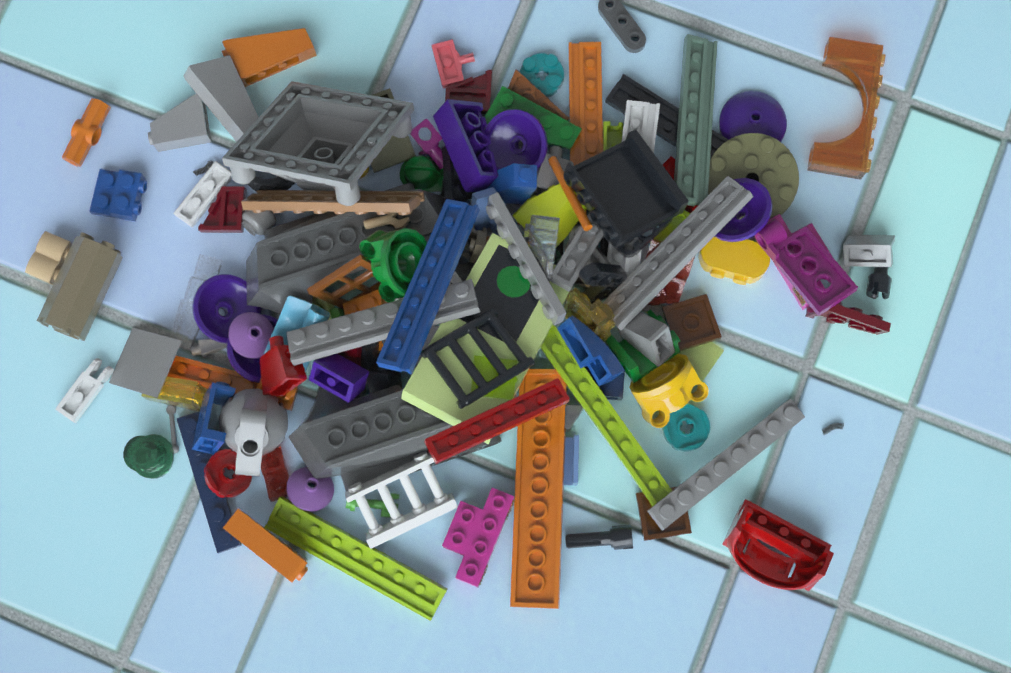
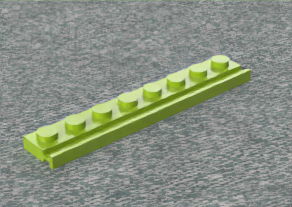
[264,496,448,621]

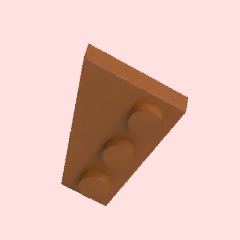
[508,69,569,121]

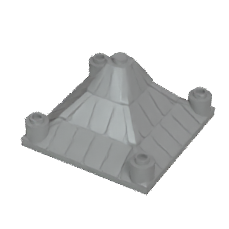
[222,81,414,206]

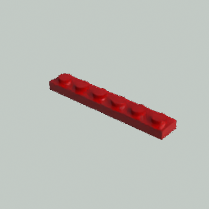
[424,378,570,464]

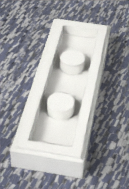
[173,161,232,228]

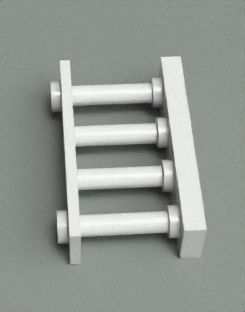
[345,451,458,549]

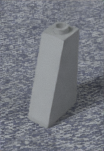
[183,55,259,142]

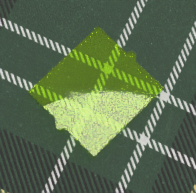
[469,355,518,400]

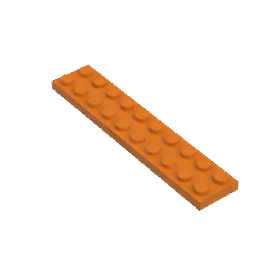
[510,369,567,609]

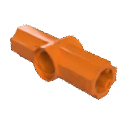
[62,98,111,167]

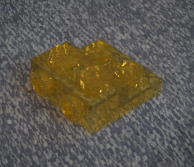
[564,287,616,342]

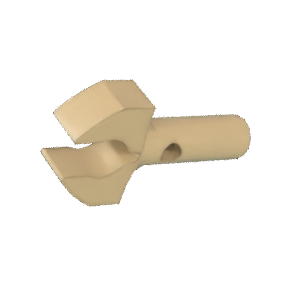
[364,212,410,230]

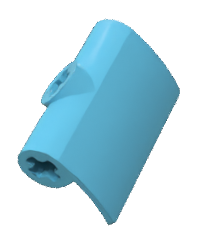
[263,295,330,372]

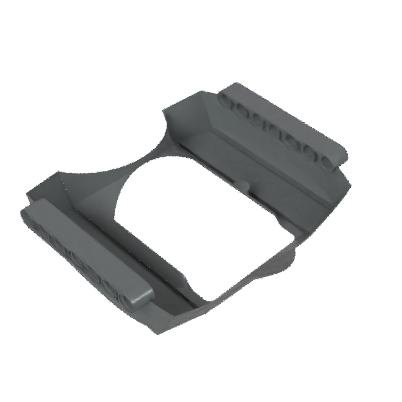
[246,183,517,491]

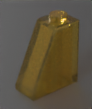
[141,377,207,412]

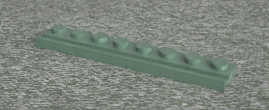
[674,34,718,206]

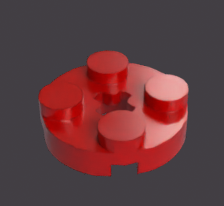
[204,449,252,498]

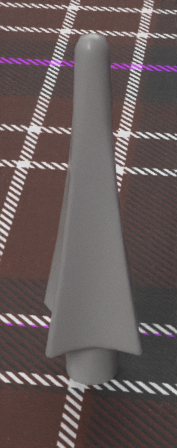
[190,339,227,358]

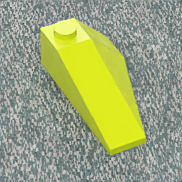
[512,183,587,251]

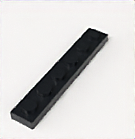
[442,146,470,265]

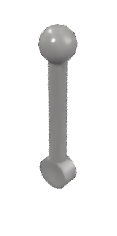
[166,405,179,454]

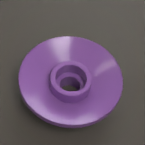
[228,312,274,358]
[286,467,334,511]

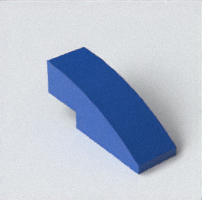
[557,316,625,386]

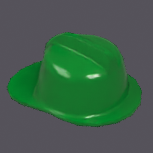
[399,155,443,192]

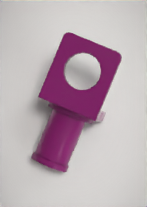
[410,119,443,169]

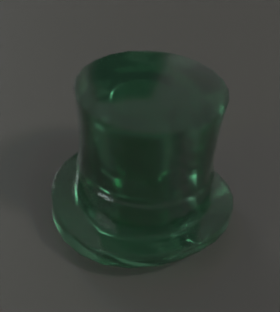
[123,434,174,479]

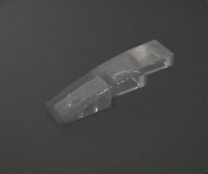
[170,254,223,350]

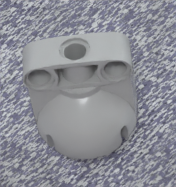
[218,388,288,477]

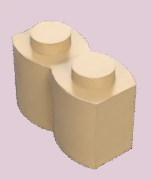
[25,231,72,285]

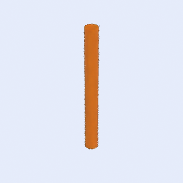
[548,156,593,231]

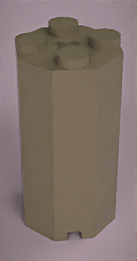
[36,232,123,341]

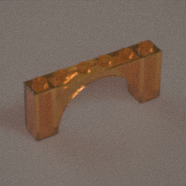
[807,37,886,180]

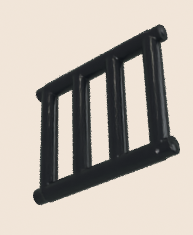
[420,308,535,409]

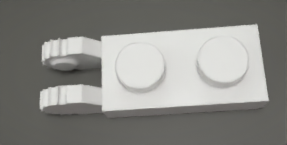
[55,358,114,423]

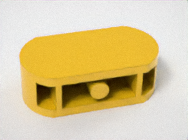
[698,237,770,285]

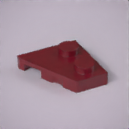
[198,186,247,233]

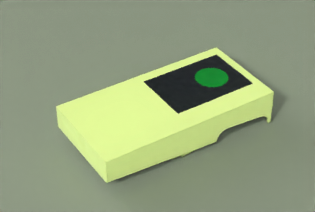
[401,233,573,444]

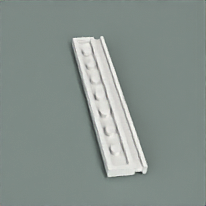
[607,100,660,276]

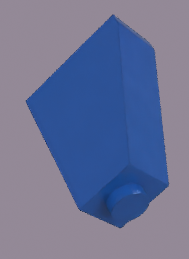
[486,163,537,205]

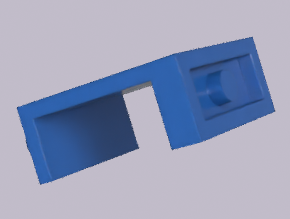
[192,382,236,455]

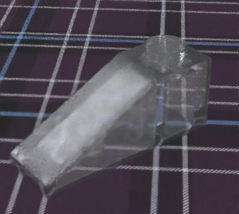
[524,215,560,280]

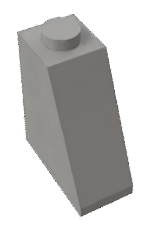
[148,93,212,152]
[617,312,675,367]

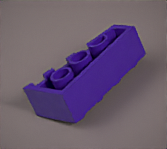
[433,99,498,192]

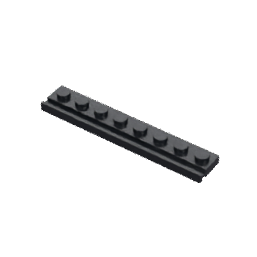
[605,74,759,182]

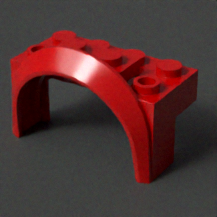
[722,499,834,591]

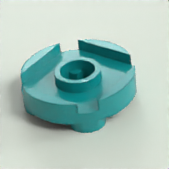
[520,53,564,97]
[662,404,710,452]

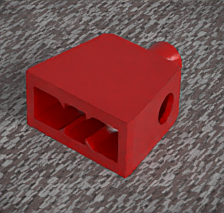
[260,336,307,396]

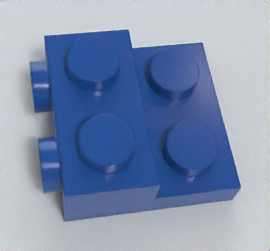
[89,169,147,222]

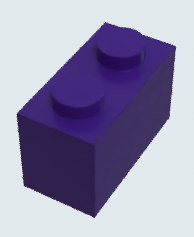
[309,353,369,403]

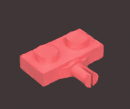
[431,39,475,88]

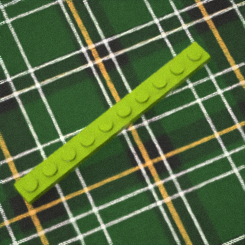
[541,325,672,506]

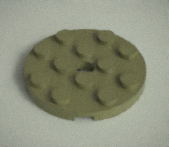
[708,133,799,219]

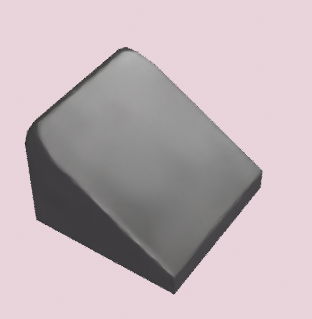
[565,405,583,432]

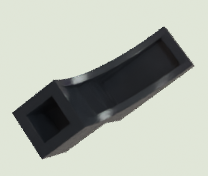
[361,342,402,394]

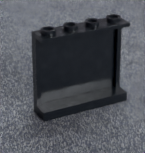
[563,129,689,248]

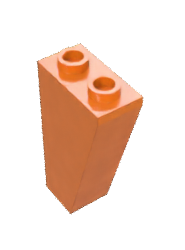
[222,28,317,87]
[223,508,308,582]

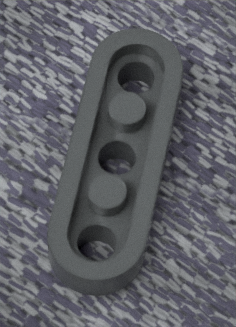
[598,0,646,53]

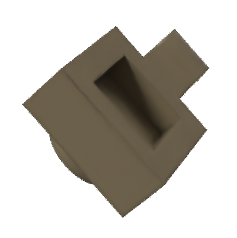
[469,225,487,263]

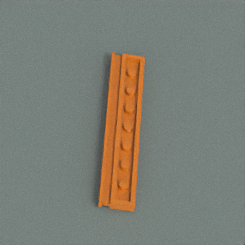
[569,42,603,215]

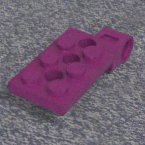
[754,219,858,316]

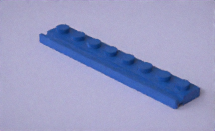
[376,199,480,374]

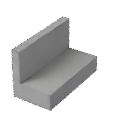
[843,235,895,267]

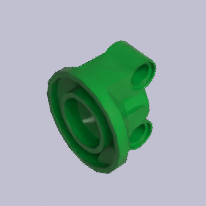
[359,228,427,302]

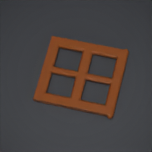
[307,254,381,310]

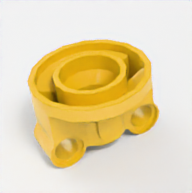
[629,354,709,428]

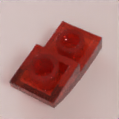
[261,446,289,502]

